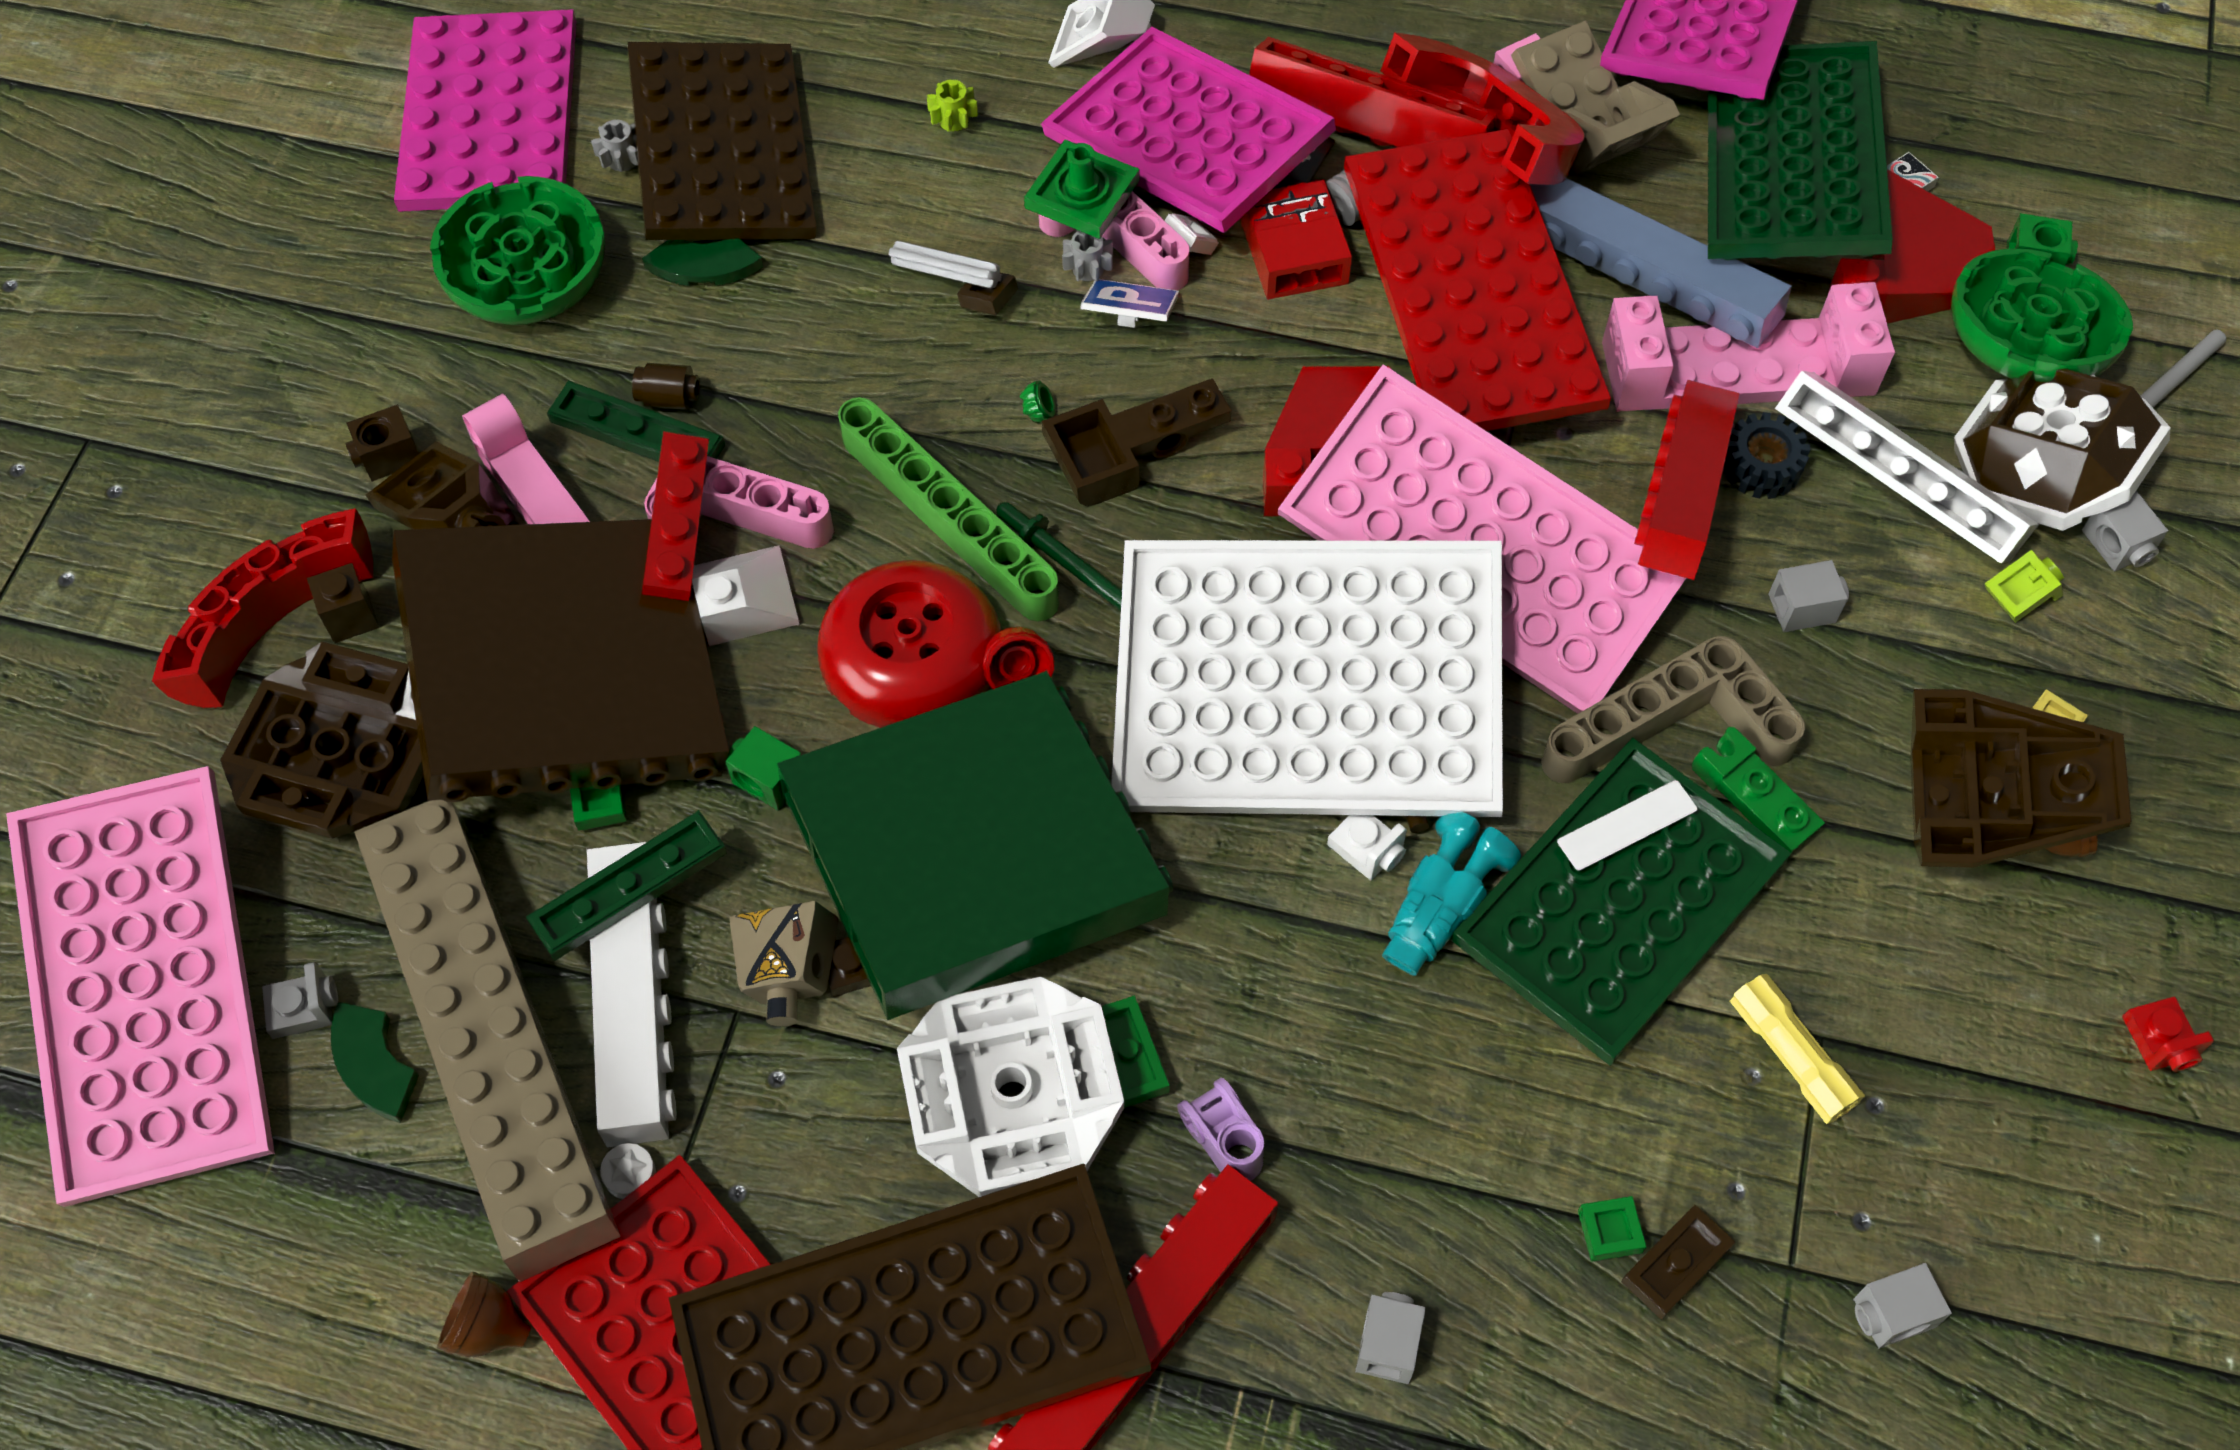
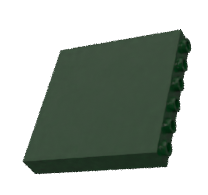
[777,671,1173,1021]

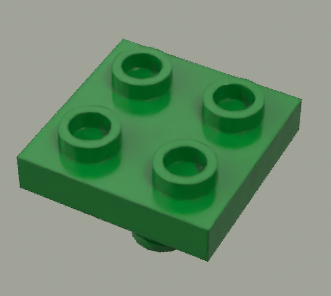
[1024,139,1140,239]

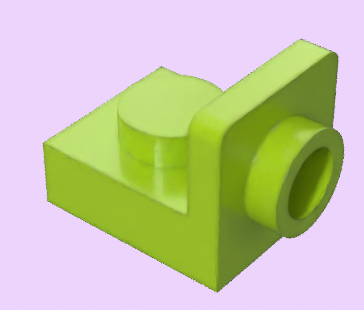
[1985,550,2064,623]

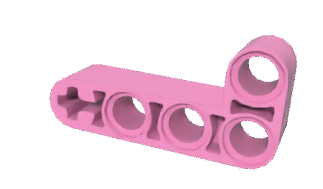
[1038,191,1189,290]
[462,393,590,524]
[644,456,834,549]

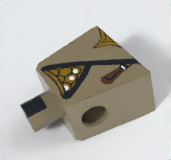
[730,901,838,1026]

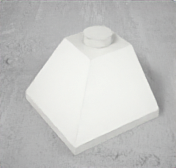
[1048,0,1155,68]
[692,545,799,646]

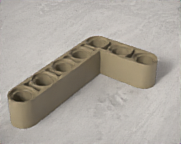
[1541,636,1805,783]

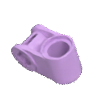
[1177,1078,1264,1181]

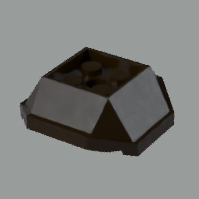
[220,641,424,838]

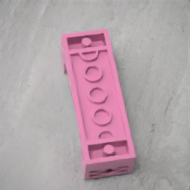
[1602,282,1895,412]

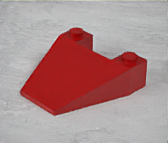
[1828,169,1995,324]
[1263,366,1392,516]

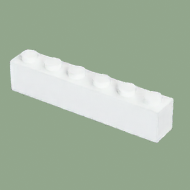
[1775,371,2039,564]
[587,842,677,1147]

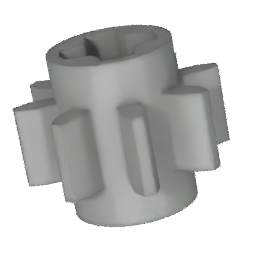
[591,120,638,172]
[1062,230,1113,281]

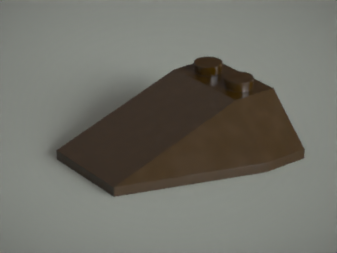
[1910,689,2132,868]

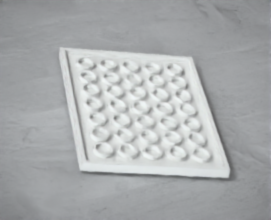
[1112,540,1503,817]

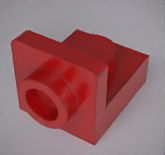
[2122,996,2214,1072]

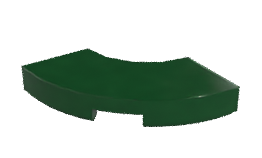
[642,238,764,286]
[331,1002,419,1123]

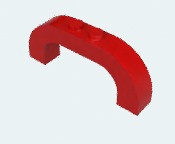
[1380,33,1584,185]

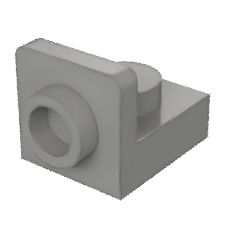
[262,962,338,1039]

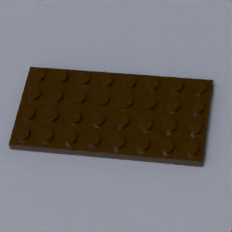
[669,1163,1152,1450]

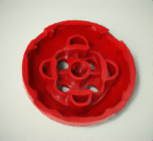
[817,560,1002,728]

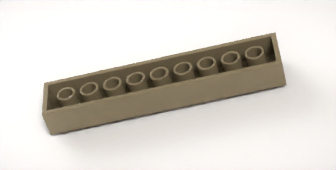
[354,800,621,1282]

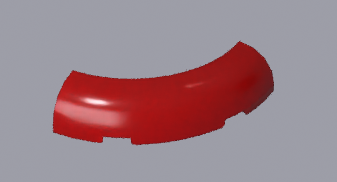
[152,508,373,708]

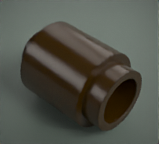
[632,363,700,410]

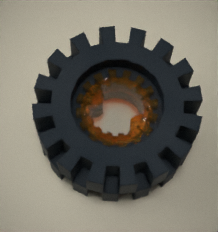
[1723,412,1810,499]

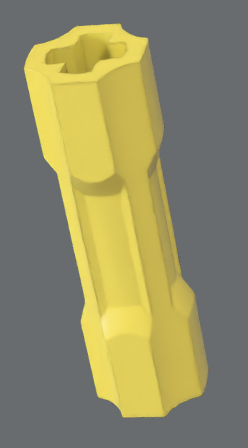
[1730,974,1865,1124]

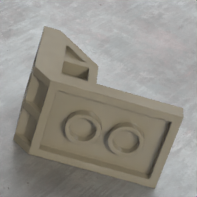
[1511,20,1680,175]

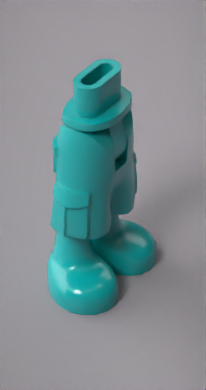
[1382,812,1521,976]

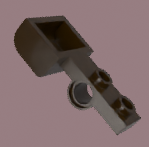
[1042,378,1232,506]

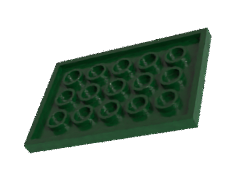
[1451,737,1791,1066]

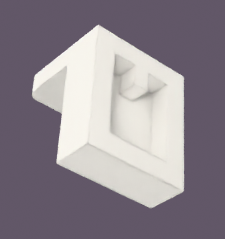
[1327,815,1407,881]

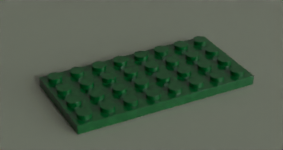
[1708,41,1893,260]

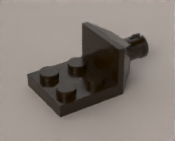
[365,441,515,529]

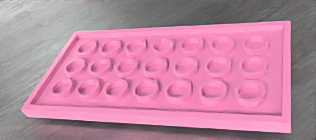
[1278,365,1686,714]
[6,766,275,1207]

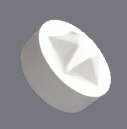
[600,1143,656,1199]

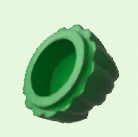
[1020,380,1055,423]

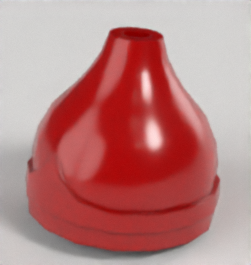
[983,626,1054,689]

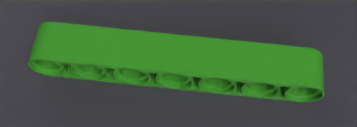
[838,397,1059,622]

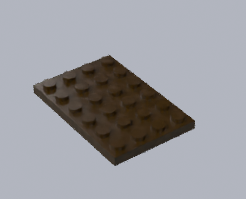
[628,42,816,240]

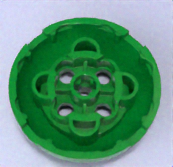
[430,176,605,325]
[1951,249,2133,382]

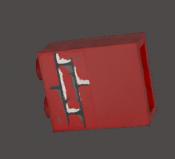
[1241,180,1352,300]

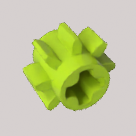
[927,80,978,132]

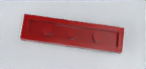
[642,431,709,601]

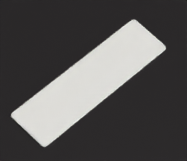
[1557,780,1697,870]

